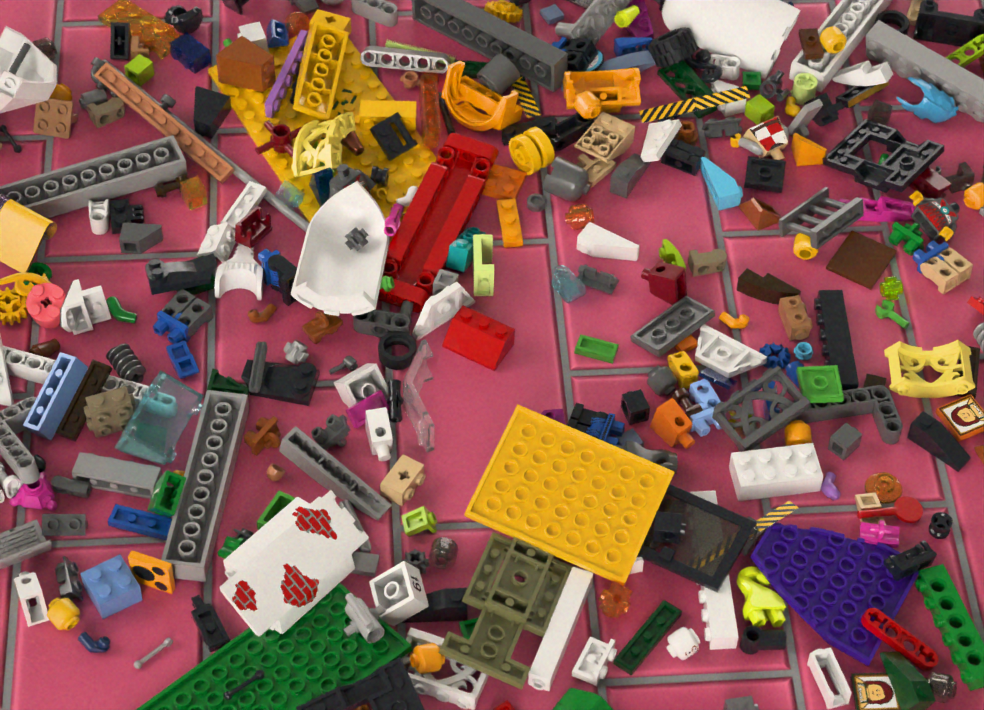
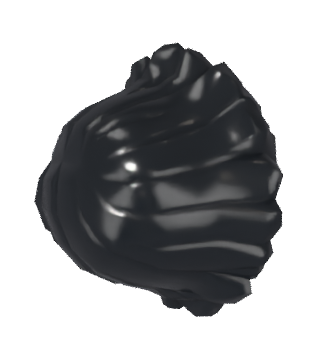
[164,5,203,34]

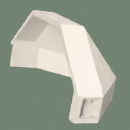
[0,26,57,113]

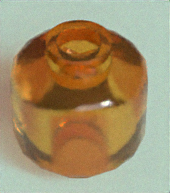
[285,12,310,35]
[565,204,594,230]

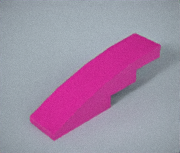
[838,196,916,222]

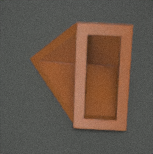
[738,197,782,231]

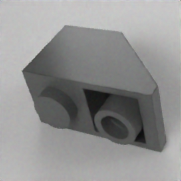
[119,223,163,254]

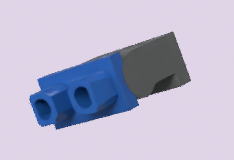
[153,289,213,344]

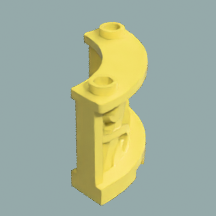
[291,112,356,177]
[884,340,975,398]

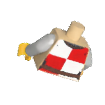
[730,116,789,161]

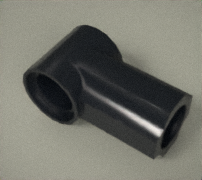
[740,626,786,655]

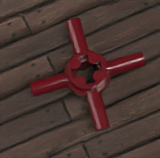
[255,120,303,158]

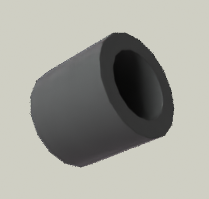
[477,53,520,95]

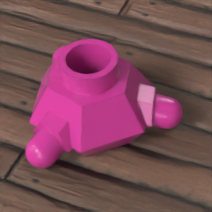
[9,472,57,511]

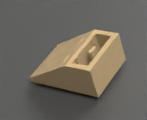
[574,112,635,162]

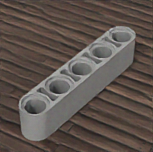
[360,46,451,74]

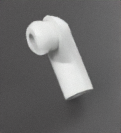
[396,186,418,207]

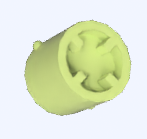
[790,73,818,105]

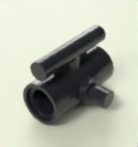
[759,70,790,102]

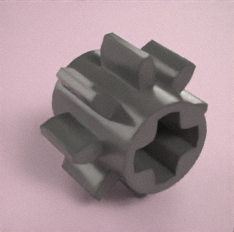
[345,227,368,251]
[402,549,429,575]

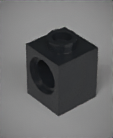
[621,389,650,425]
[654,511,686,544]

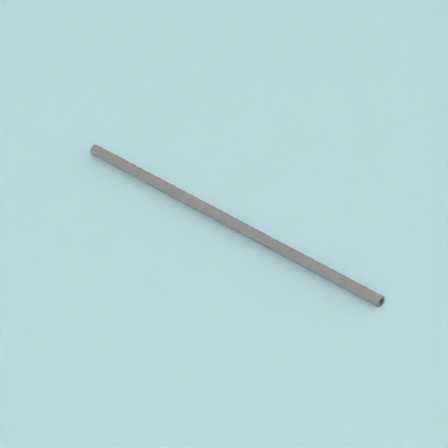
[102,59,309,232]

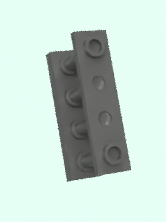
[778,187,864,249]

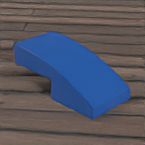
[166,340,199,379]

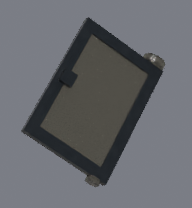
[638,484,759,593]

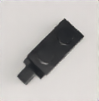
[191,595,230,653]

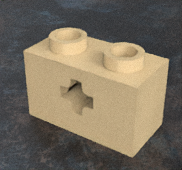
[380,454,426,506]

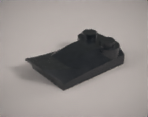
[145,253,217,295]
[241,359,320,406]

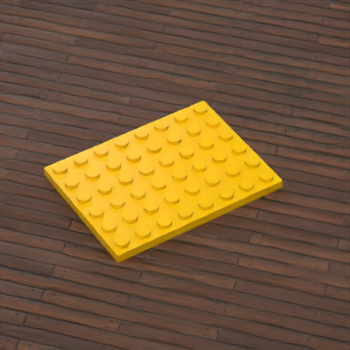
[464,404,675,586]

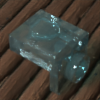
[274,180,305,209]

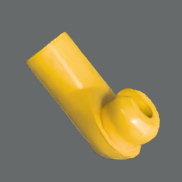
[785,96,800,117]

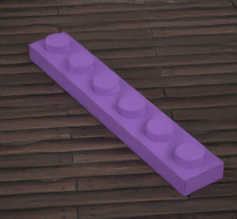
[265,30,308,118]

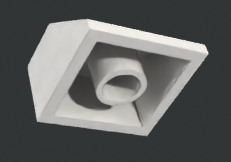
[334,363,389,407]

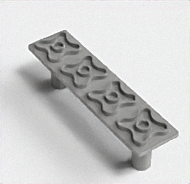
[555,0,631,45]

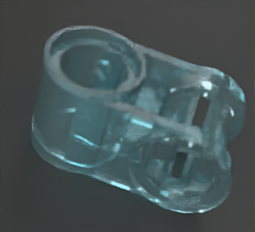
[551,265,586,303]

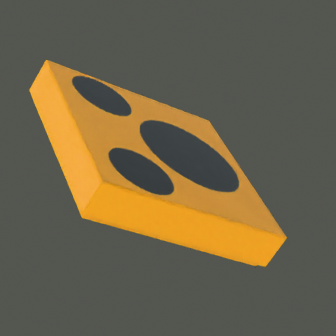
[128,550,175,594]

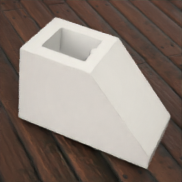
[710,80,747,117]

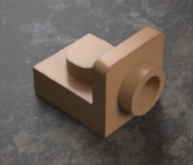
[130,36,150,60]

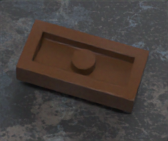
[798,28,824,60]

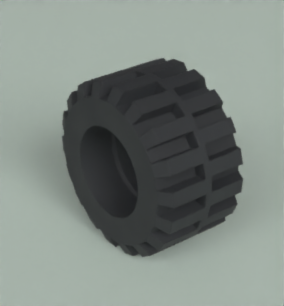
[648,27,698,67]

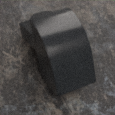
[804,92,844,126]

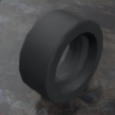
[875,10,909,36]
[378,331,417,370]

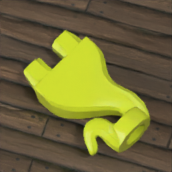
[736,566,786,627]

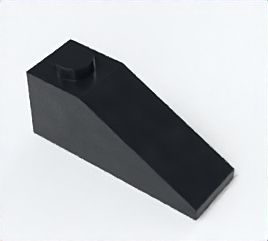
[907,411,971,472]
[401,588,468,623]

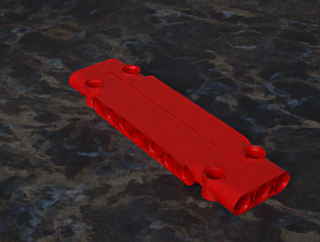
[378,133,499,313]

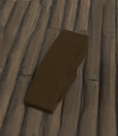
[736,268,801,305]

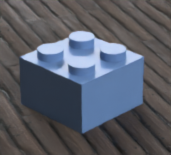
[80,554,143,619]

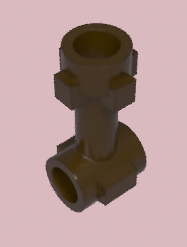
[154,174,191,198]

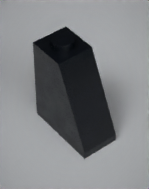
[194,86,231,139]

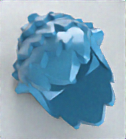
[897,77,959,123]

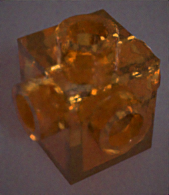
[598,581,633,618]

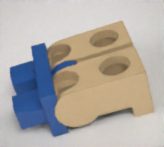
[913,240,973,295]

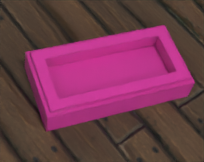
[345,390,389,428]

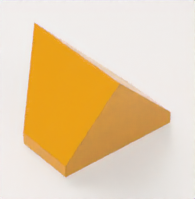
[791,133,827,166]

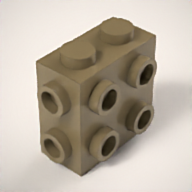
[83,386,138,438]

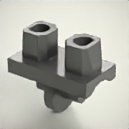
[311,414,351,450]

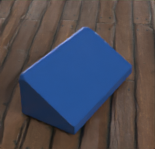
[266,19,289,48]

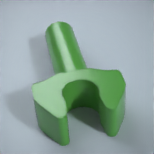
[875,300,910,329]

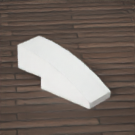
[832,60,893,86]

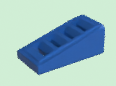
[614,37,653,57]

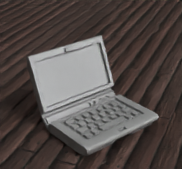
[0,519,51,569]

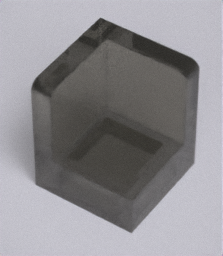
[867,100,893,126]
[945,162,975,193]

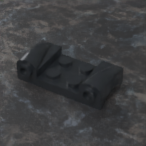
[913,0,984,50]

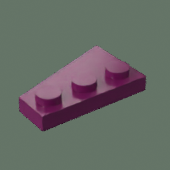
[625,0,654,39]

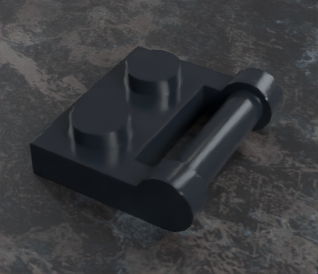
[369,112,418,161]

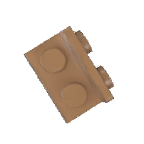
[33,98,78,139]

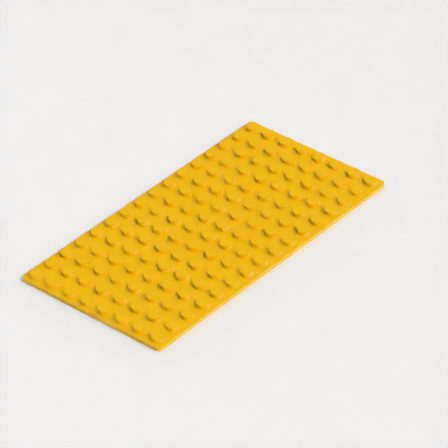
[208,36,437,244]

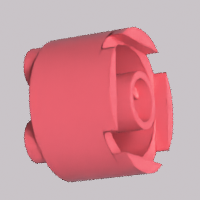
[26,283,66,328]

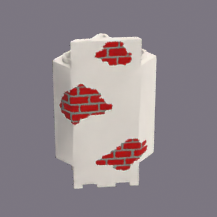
[220,490,369,636]

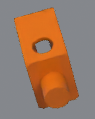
[650,397,695,449]

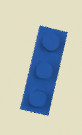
[108,504,172,540]

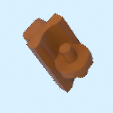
[302,311,343,344]
[244,416,281,456]

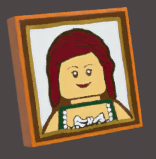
[936,394,984,442]

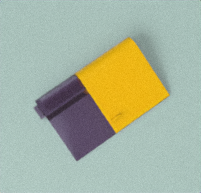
[0,193,57,272]

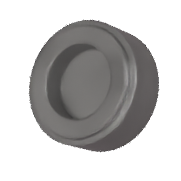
[527,194,546,212]

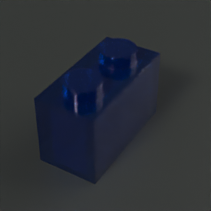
[170,32,212,74]

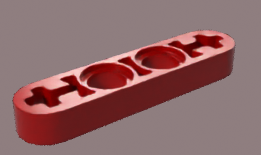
[861,608,939,671]

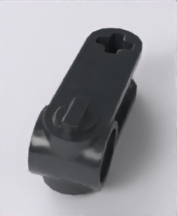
[547,112,594,152]

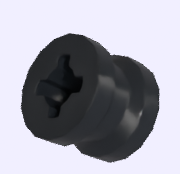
[370,166,389,187]
[929,512,953,539]

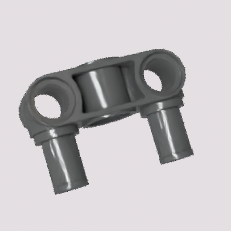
[353,301,414,338]

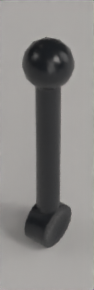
[0,125,22,153]
[224,670,264,700]

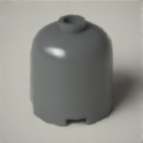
[542,156,591,202]

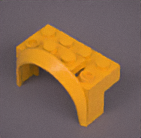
[441,61,524,131]

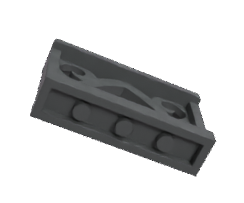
[712,366,810,452]

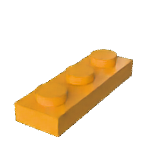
[496,198,523,248]

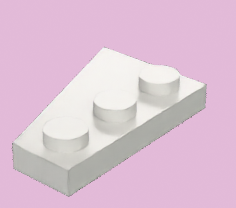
[641,119,682,162]

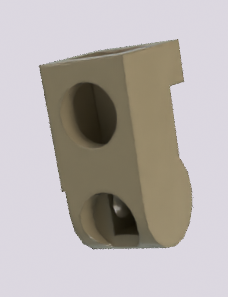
[87,97,125,128]
[688,249,727,277]

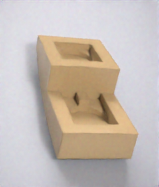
[855,492,886,525]

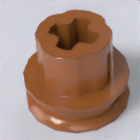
[674,121,698,146]

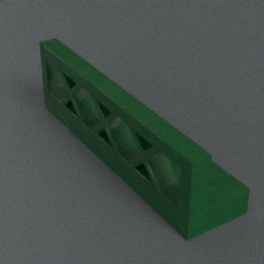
[657,61,717,119]

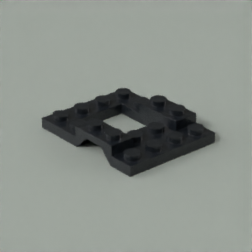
[823,119,944,193]
[296,657,424,710]

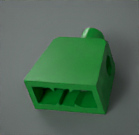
[147,470,186,517]

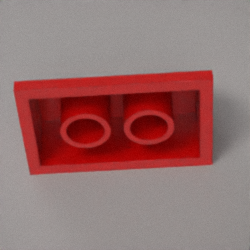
[442,305,515,371]

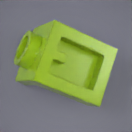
[401,506,437,537]

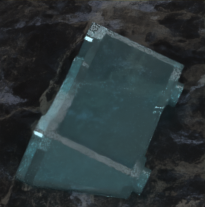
[114,370,204,465]

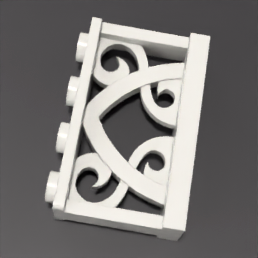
[402,627,489,710]

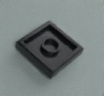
[744,156,786,193]

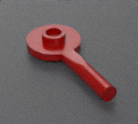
[857,496,923,523]

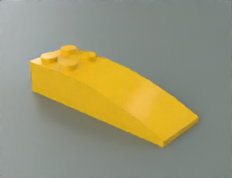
[293,20,349,121]

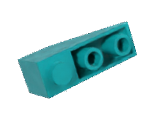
[446,227,486,272]

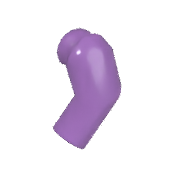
[821,472,841,501]

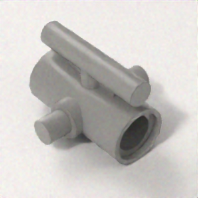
[344,593,386,643]

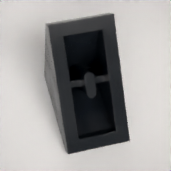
[110,22,132,59]

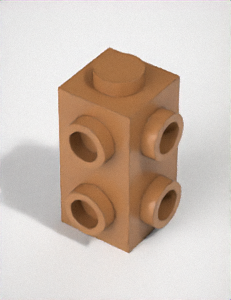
[778,295,813,341]

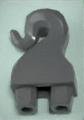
[614,441,678,474]

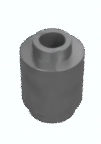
[79,88,108,112]

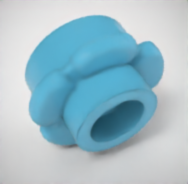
[793,342,813,360]

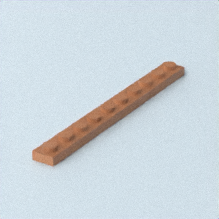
[94,62,235,184]

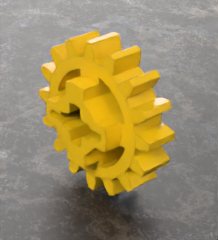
[484,0,523,23]
[0,287,29,325]

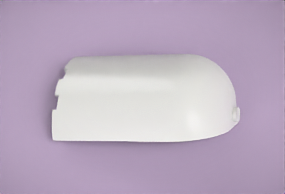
[662,0,801,80]
[291,181,389,316]

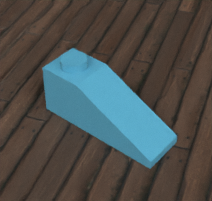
[700,157,743,210]

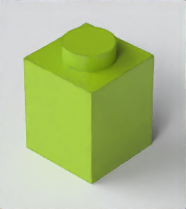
[124,54,155,87]
[744,94,775,125]

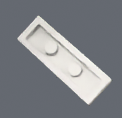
[221,181,267,230]

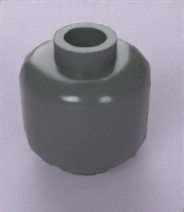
[647,365,677,396]

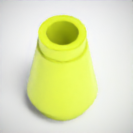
[614,5,640,28]

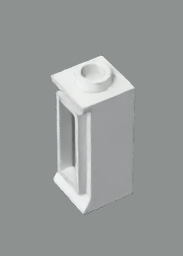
[807,648,852,709]

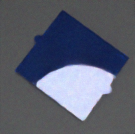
[698,367,737,390]

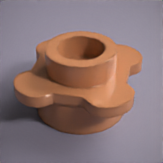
[400,71,421,89]

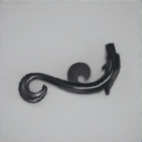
[684,46,723,83]

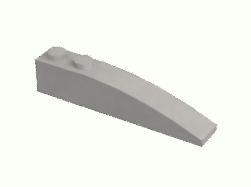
[279,426,392,521]

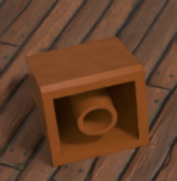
[216,36,276,92]

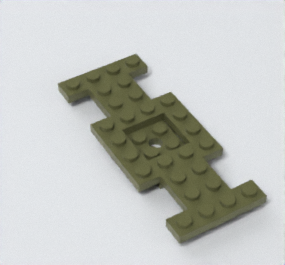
[439,532,572,690]

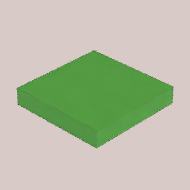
[796,365,844,403]

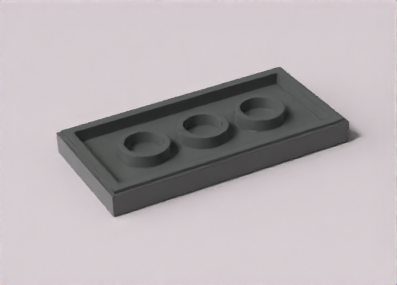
[630,295,715,357]

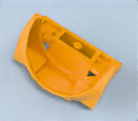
[562,68,641,113]

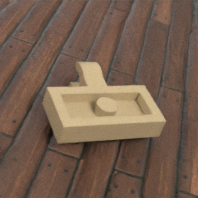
[577,154,616,188]

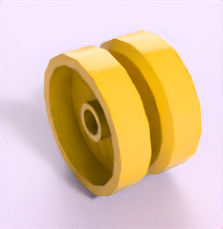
[509,127,555,175]

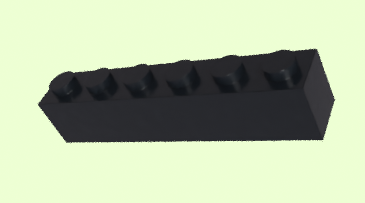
[814,290,859,391]

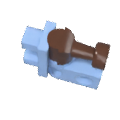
[672,378,727,437]

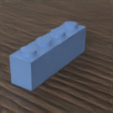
[23,352,88,440]

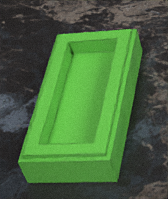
[574,334,619,364]

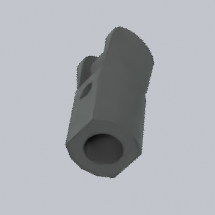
[51,476,92,498]

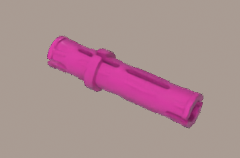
[384,203,403,236]

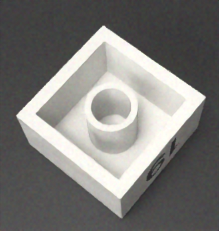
[369,561,429,626]

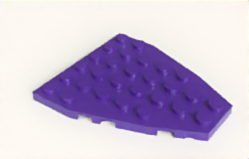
[750,523,919,666]

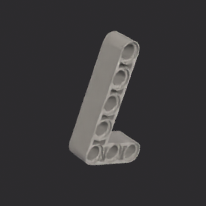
[351,0,398,27]
[0,397,40,484]

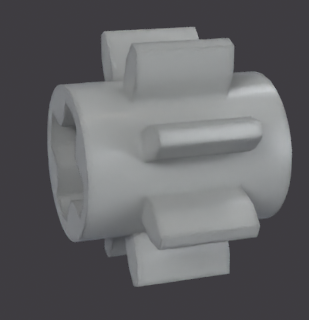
[283,340,310,365]

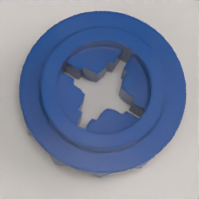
[759,342,791,369]

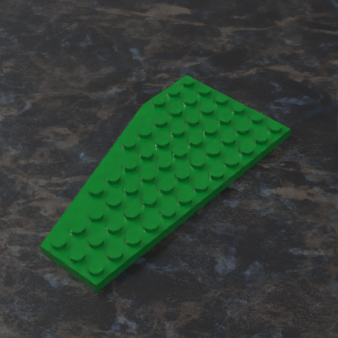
[136,583,413,710]

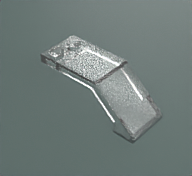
[403,340,434,452]

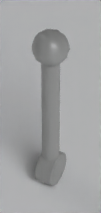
[134,637,173,669]

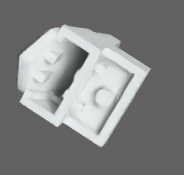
[60,279,112,335]

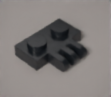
[109,199,144,234]

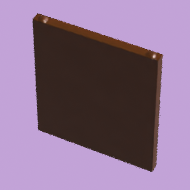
[826,230,897,290]

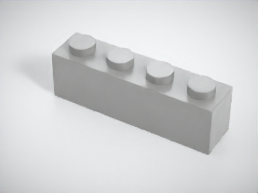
[72,452,162,499]

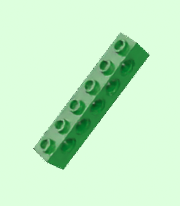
[915,564,984,691]

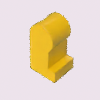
[667,351,699,389]

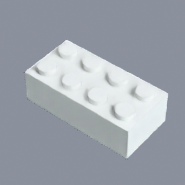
[729,443,823,501]

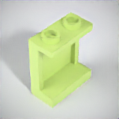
[473,234,494,296]

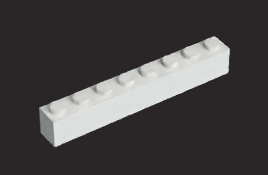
[686,491,738,650]

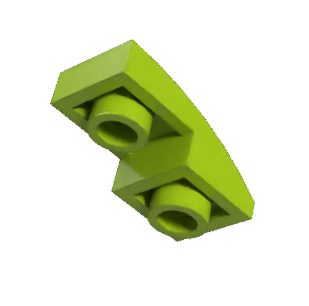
[659,239,686,271]

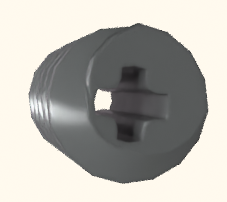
[106,343,146,383]

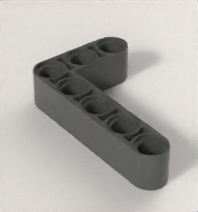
[793,385,903,444]

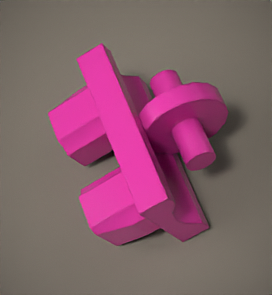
[859,520,900,548]

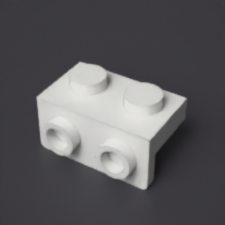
[197,223,236,263]
[572,637,617,686]

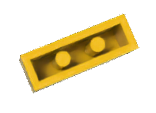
[360,100,417,130]

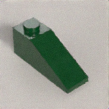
[880,652,936,710]

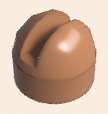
[267,463,285,481]

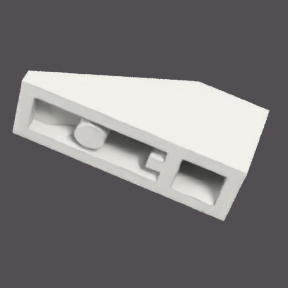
[577,222,640,261]

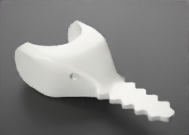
[215,243,263,300]

